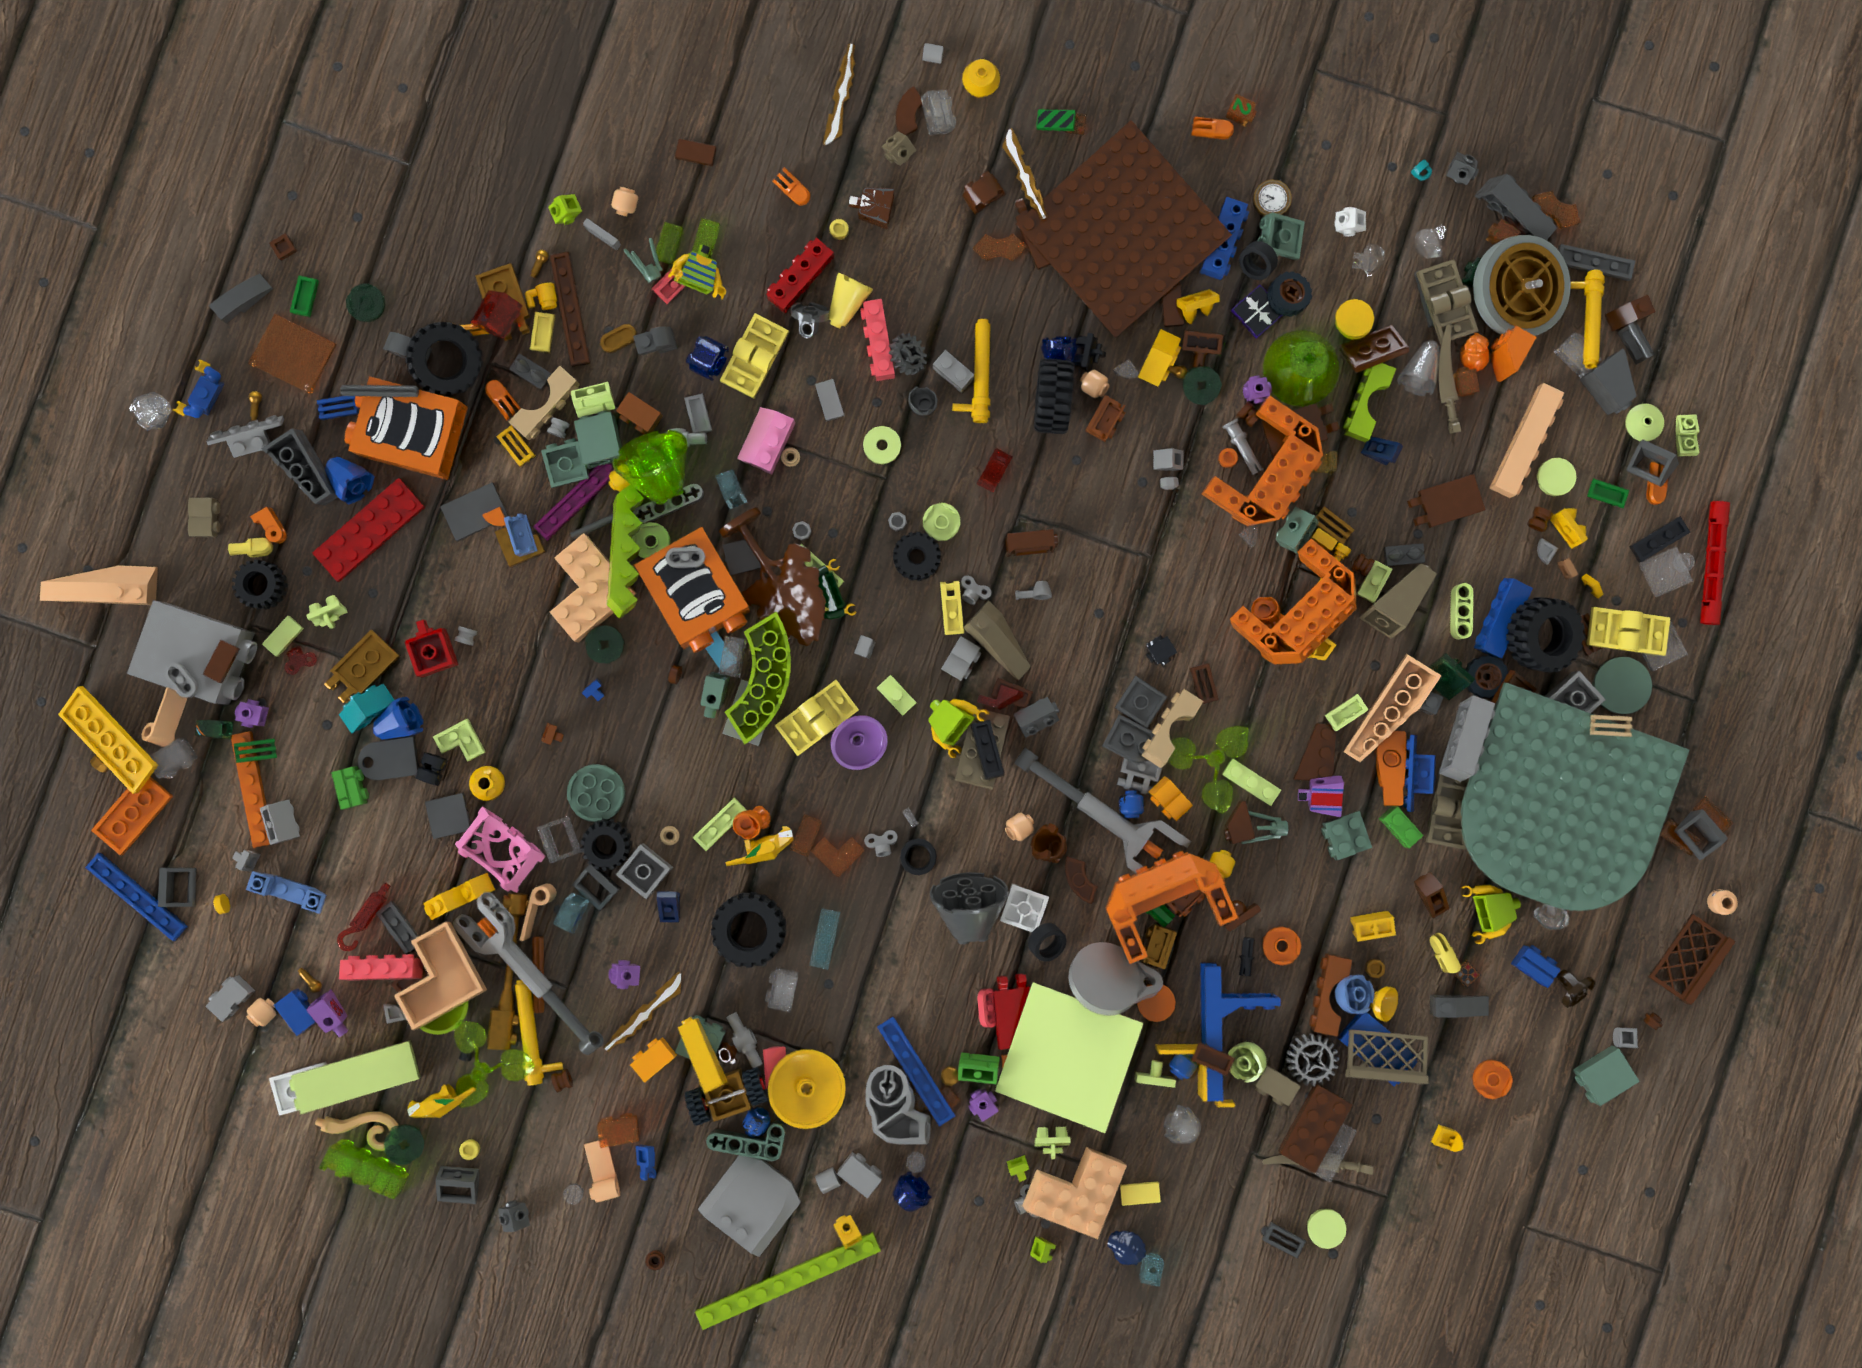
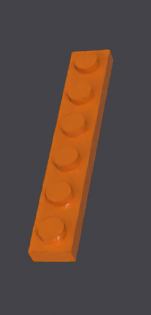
[230,731,270,848]

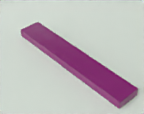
[533,456,630,541]

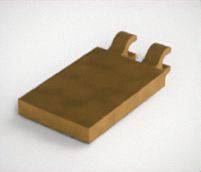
[475,263,530,341]
[324,630,400,703]

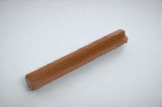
[532,936,544,1013]

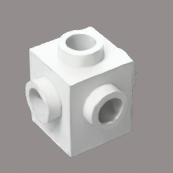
[1335,207,1366,237]

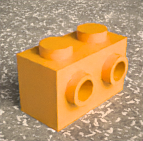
[630,1037,677,1083]

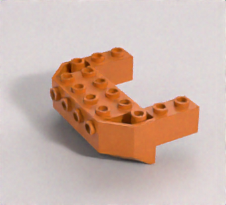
[1201,396,1323,527]
[1230,539,1357,664]
[1105,850,1238,964]

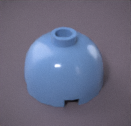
[1335,975,1374,1014]

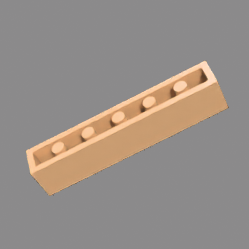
[1489,383,1564,498]

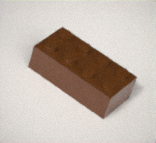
[1278,1084,1352,1173]

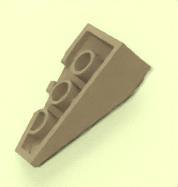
[963,600,1031,681]

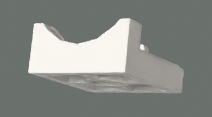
[999,883,1049,932]

